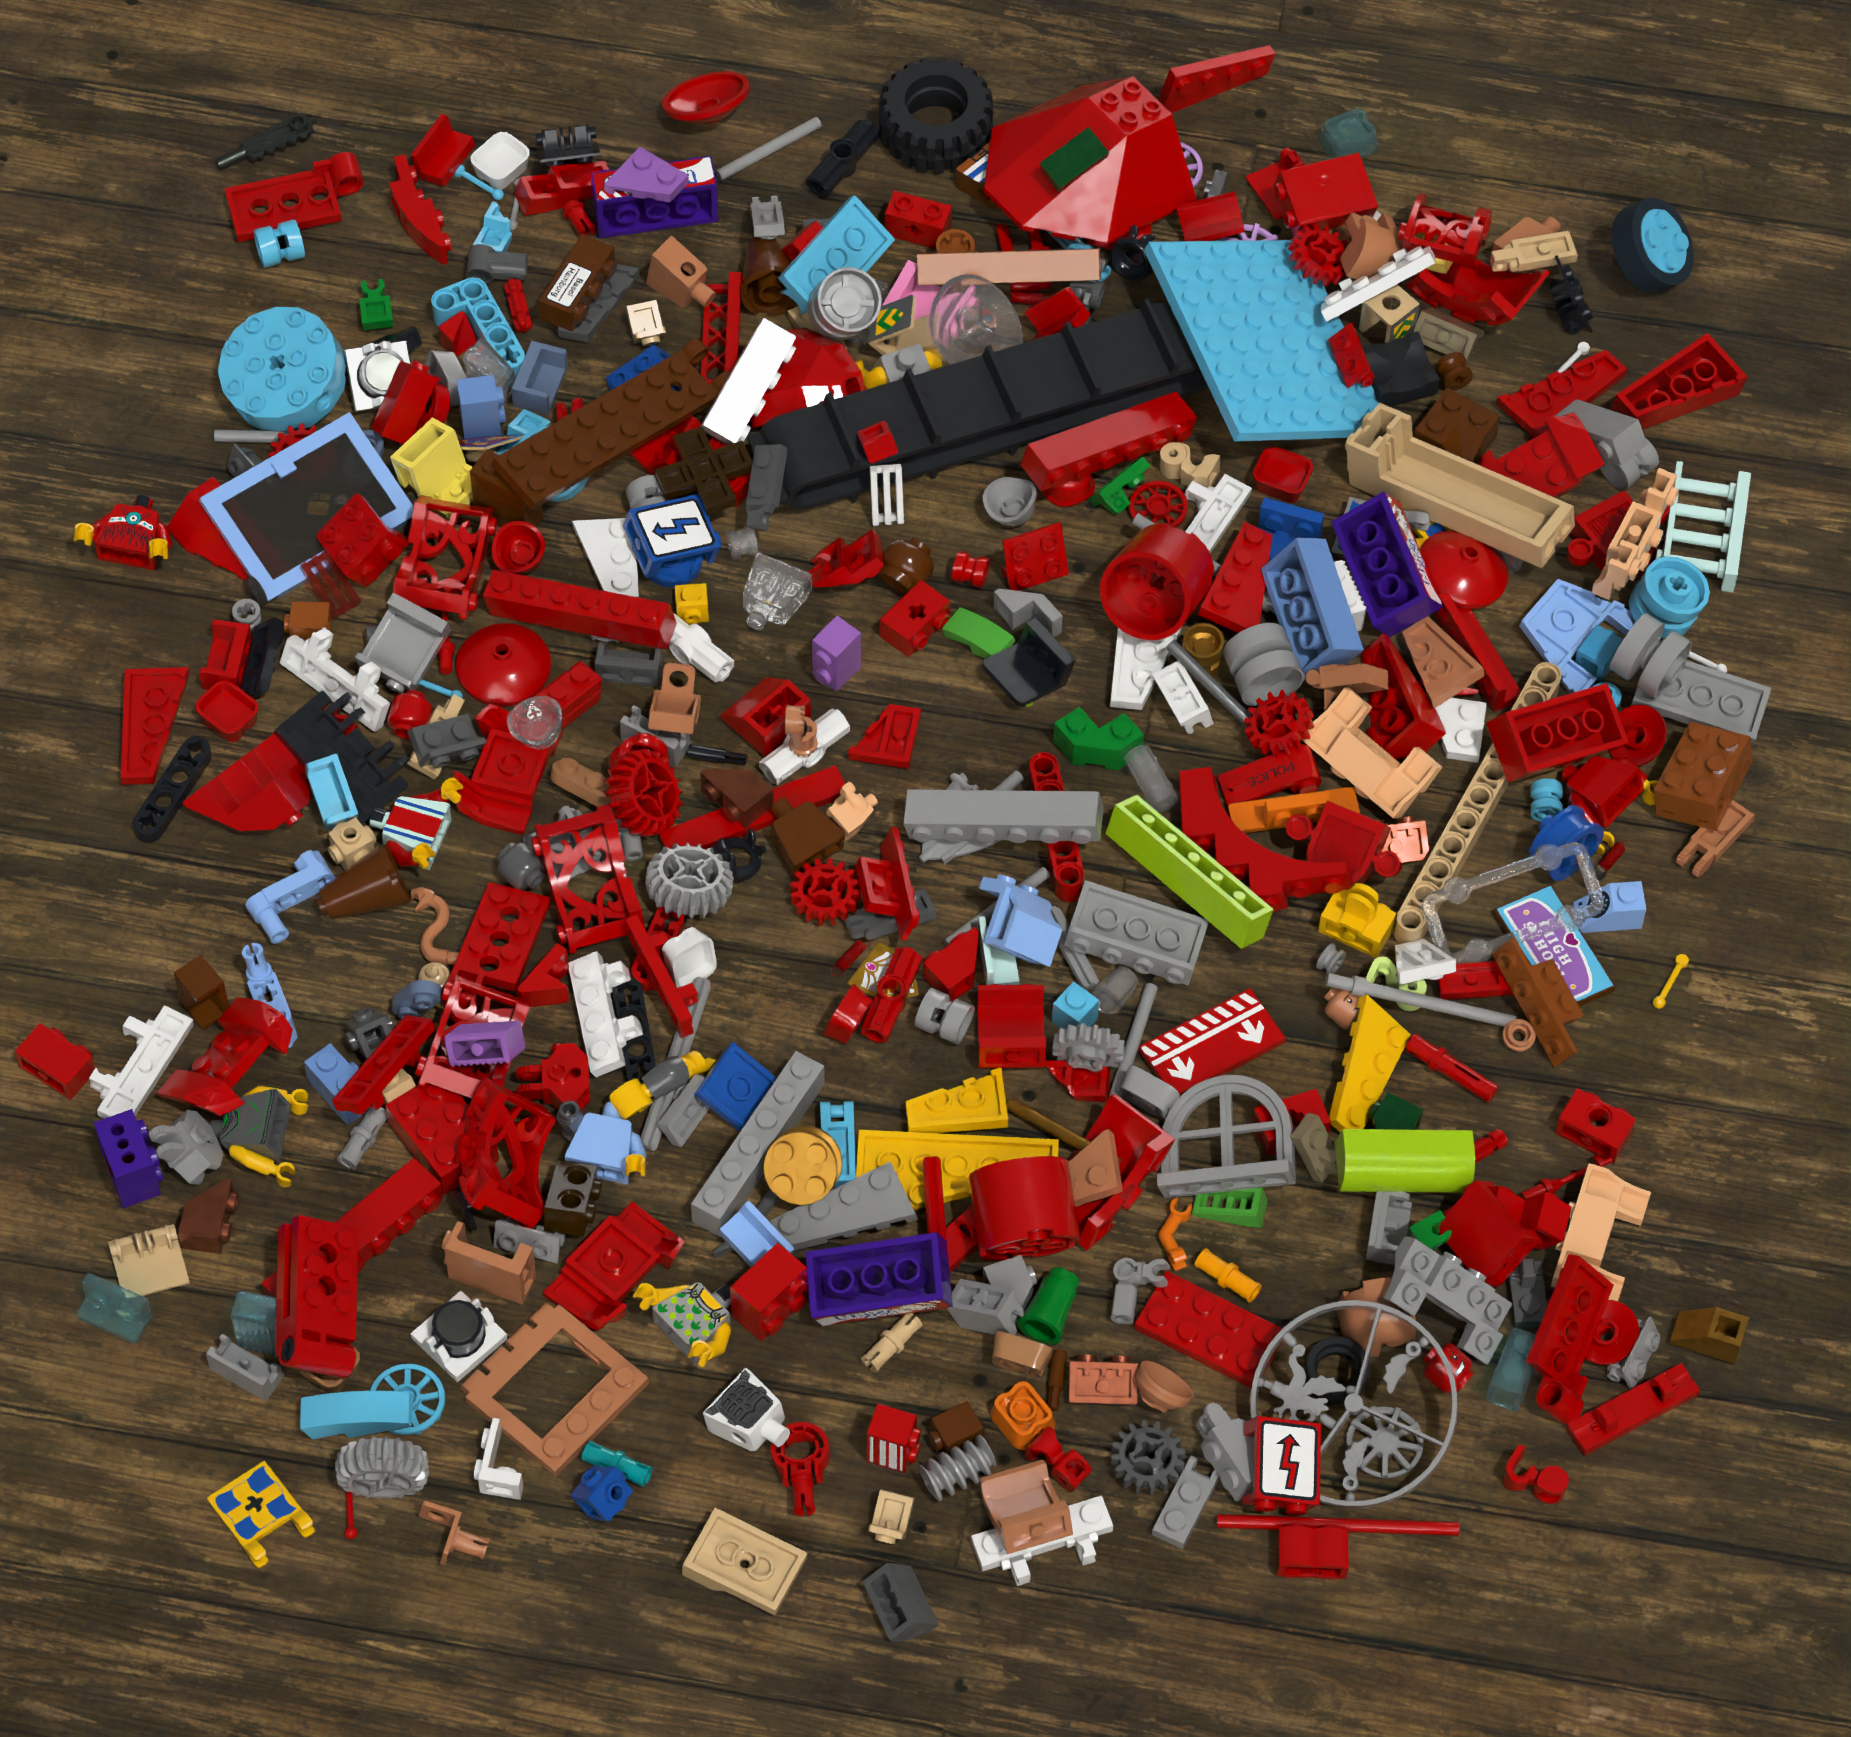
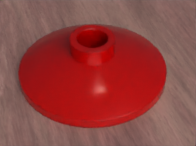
[1610,705,1667,767]
[1585,1300,1640,1365]

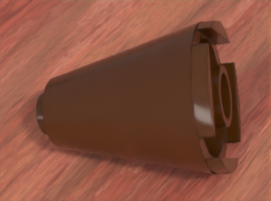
[740,237,797,316]
[316,844,411,919]

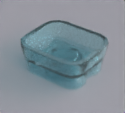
[1319,109,1378,159]

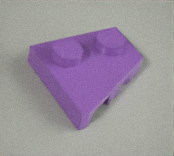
[604,147,689,202]

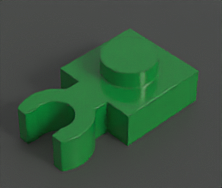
[359,279,394,331]

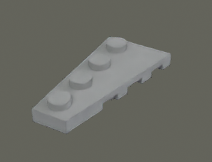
[770,1162,918,1251]

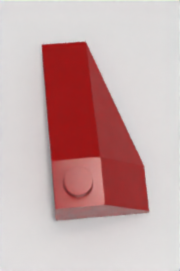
[167,477,290,590]
[1362,633,1446,760]

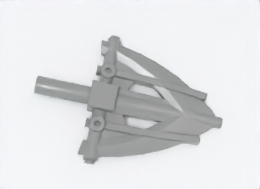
[918,770,1024,865]

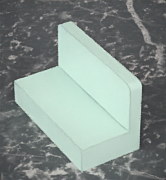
[978,916,1019,985]

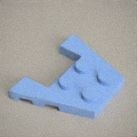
[1519,579,1636,694]

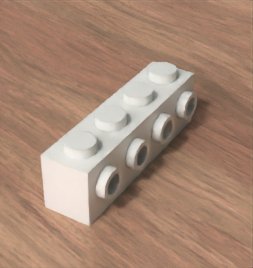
[700,318,796,445]

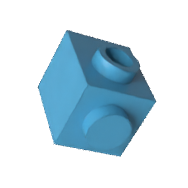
[1575,624,1623,683]

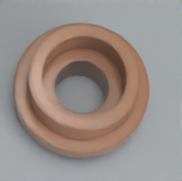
[1502,1019,1536,1052]

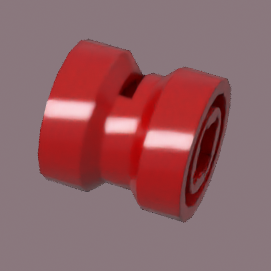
[951,550,990,589]

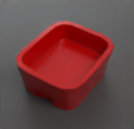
[1253,446,1314,503]
[195,680,258,742]
[823,984,873,1044]

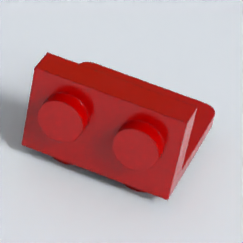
[629,416,701,475]
[317,494,409,587]

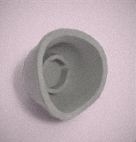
[983,477,1037,526]

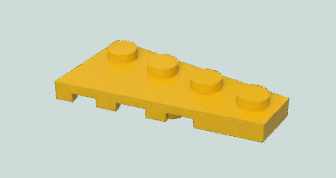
[1329,995,1411,1132]

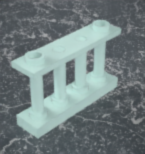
[1655,461,1751,593]

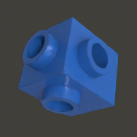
[570,1465,633,1522]

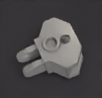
[149,1110,223,1185]

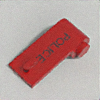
[1218,744,1322,806]

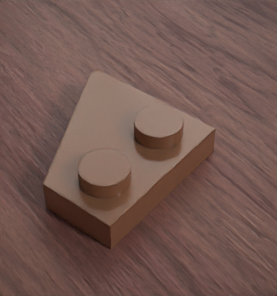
[1069,1129,1123,1207]

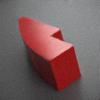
[514,161,609,216]

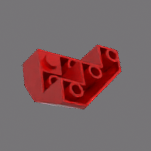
[750,328,866,428]

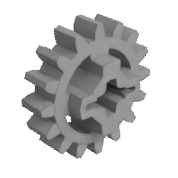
[1052,1023,1125,1072]

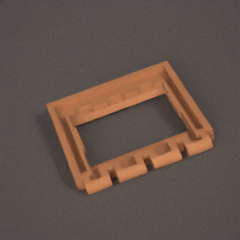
[460,1303,649,1477]

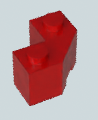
[1493,1185,1572,1250]

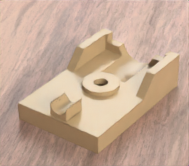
[682,1508,808,1615]

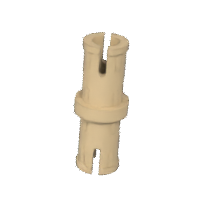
[861,1313,923,1373]

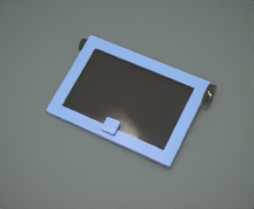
[199,412,417,607]

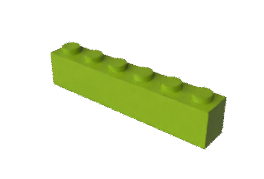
[1105,795,1274,949]

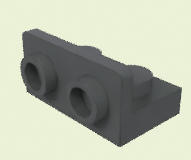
[407,714,487,769]

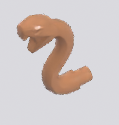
[410,887,459,967]

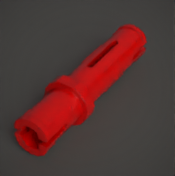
[1405,1033,1499,1103]

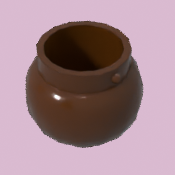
[878,537,934,595]

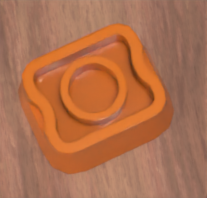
[990,1381,1056,1450]

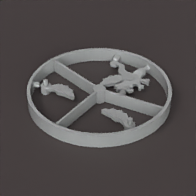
[1251,1300,1458,1508]

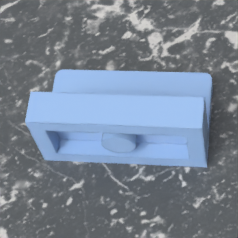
[718,1201,794,1267]

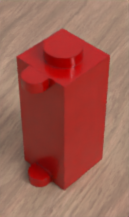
[371,360,441,444]

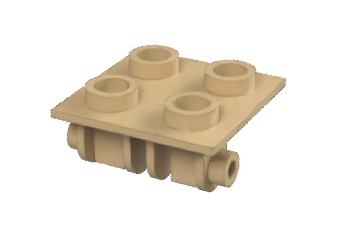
[108,1224,190,1301]

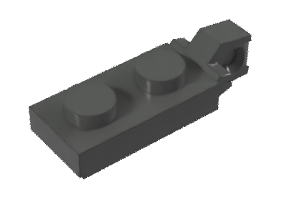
[746,444,788,531]

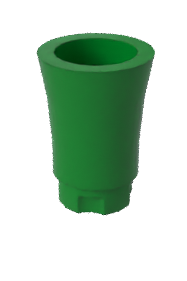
[1017,1267,1080,1345]

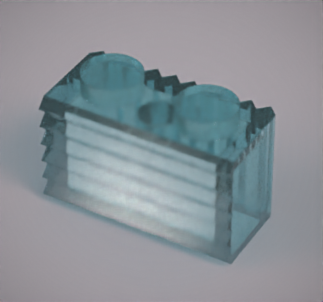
[230,1290,276,1356]
[1486,1328,1535,1412]

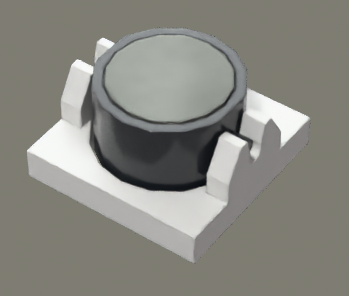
[344,341,410,412]
[411,1291,507,1382]

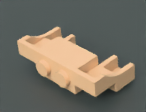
[1592,468,1679,600]

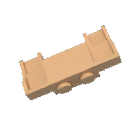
[1301,688,1442,819]
[1551,1163,1651,1301]

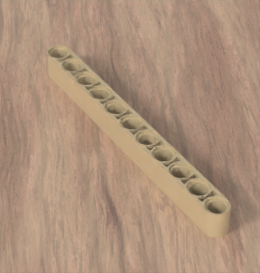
[1394,662,1562,944]

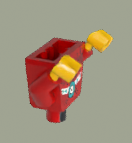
[73,495,173,571]
[1562,756,1658,855]

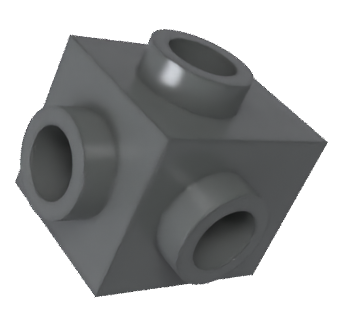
[345,1008,394,1059]

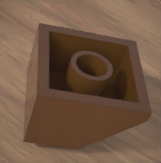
[1414,388,1500,464]

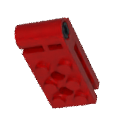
[275,1215,358,1378]

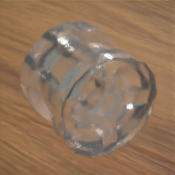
[726,525,759,560]

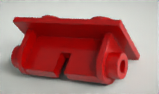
[1328,322,1374,388]

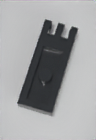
[240,617,284,698]

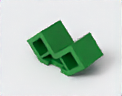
[1053,707,1144,771]

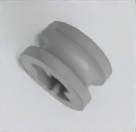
[232,599,262,630]
[1316,943,1346,974]

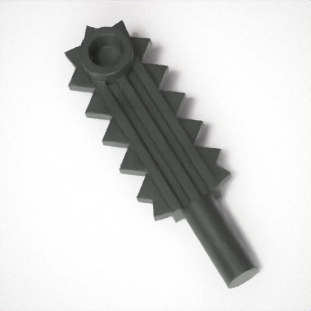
[215,114,315,170]

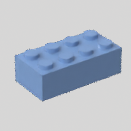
[1261,538,1364,680]

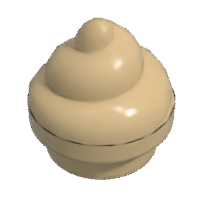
[418,962,450,994]

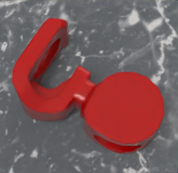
[1024,1426,1092,1492]
[1502,1445,1569,1504]

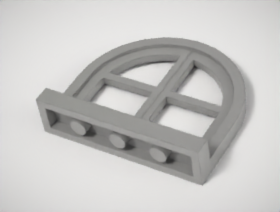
[1157,1075,1296,1198]

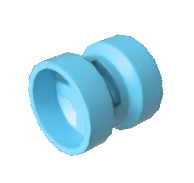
[1530,778,1563,822]

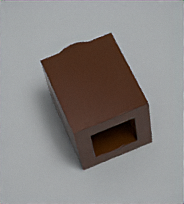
[928,1401,984,1456]

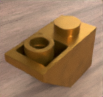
[1670,1307,1749,1364]

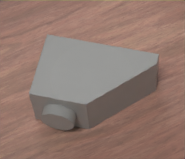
[983,1255,1037,1329]

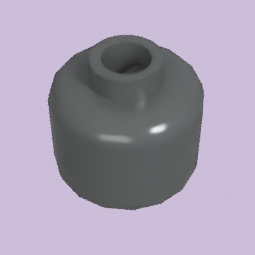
[497,842,545,890]

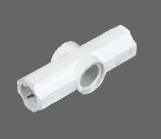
[669,613,734,683]
[759,708,850,785]

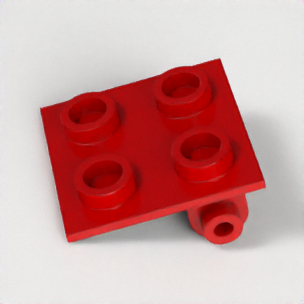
[1245,148,1305,221]
[1001,522,1069,591]

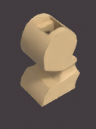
[1160,442,1220,488]

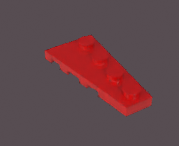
[1158,45,1276,114]
[1496,350,1628,438]
[1198,522,1273,633]
[121,667,190,785]

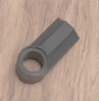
[466,244,528,284]

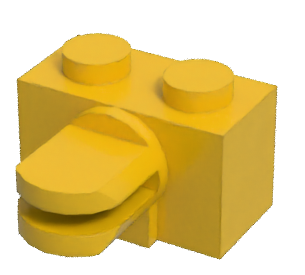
[1318,883,1397,958]

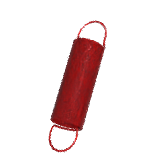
[1002,291,1050,305]
[1598,840,1628,872]
[831,936,871,976]

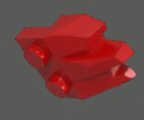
[803,529,884,587]

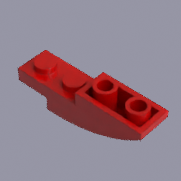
[389,154,452,265]

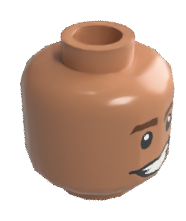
[1324,987,1372,1030]

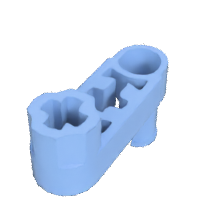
[245,850,335,944]
[242,943,298,1048]

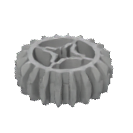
[645,842,734,920]
[335,1436,429,1499]

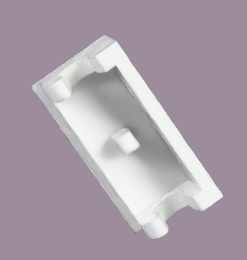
[1152,661,1214,734]

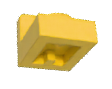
[675,583,709,625]

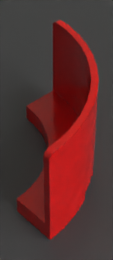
[1405,259,1550,326]
[1068,1094,1175,1251]

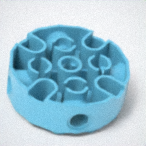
[218,307,346,431]

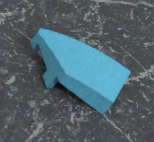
[473,202,512,252]

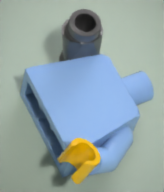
[557,1101,647,1184]

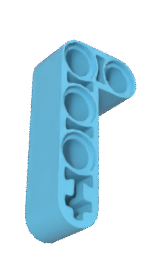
[431,277,525,385]

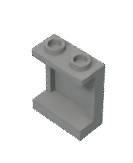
[355,592,451,693]

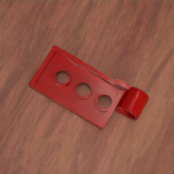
[224,152,364,243]
[443,882,551,1014]
[1526,1254,1614,1424]

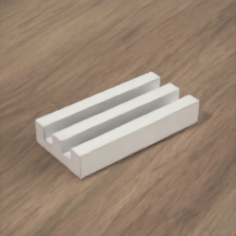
[870,464,904,526]

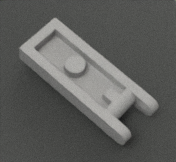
[1152,1455,1220,1549]

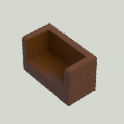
[174,955,229,1030]

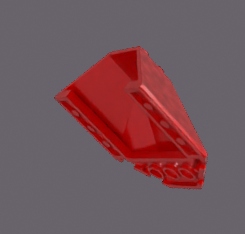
[983,76,1197,246]

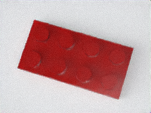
[1134,1270,1283,1389]

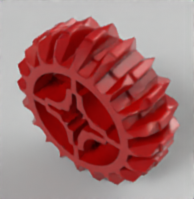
[604,749,684,837]

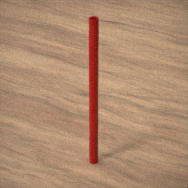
[1217,1514,1460,1536]

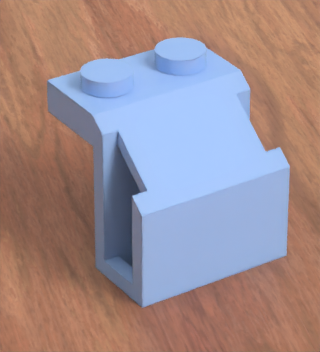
[979,874,1062,967]

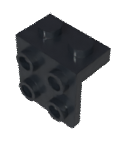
[982,618,1076,707]

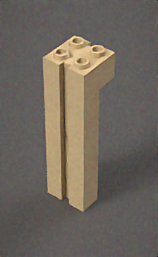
[1345,403,1575,568]

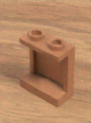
[442,1221,536,1305]
[979,1460,1073,1554]

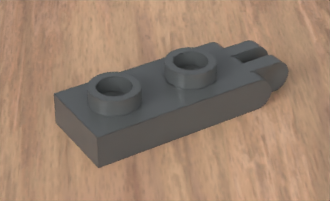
[845,888,937,939]

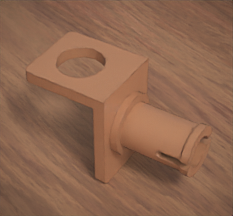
[419,1501,490,1565]

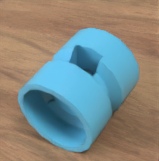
[253,219,305,268]

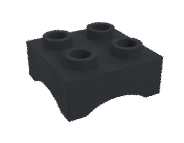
[1362,331,1439,406]

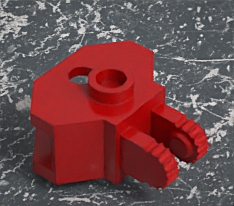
[516,1043,590,1112]

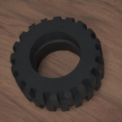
[879,57,994,174]

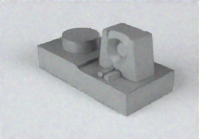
[658,1074,710,1147]

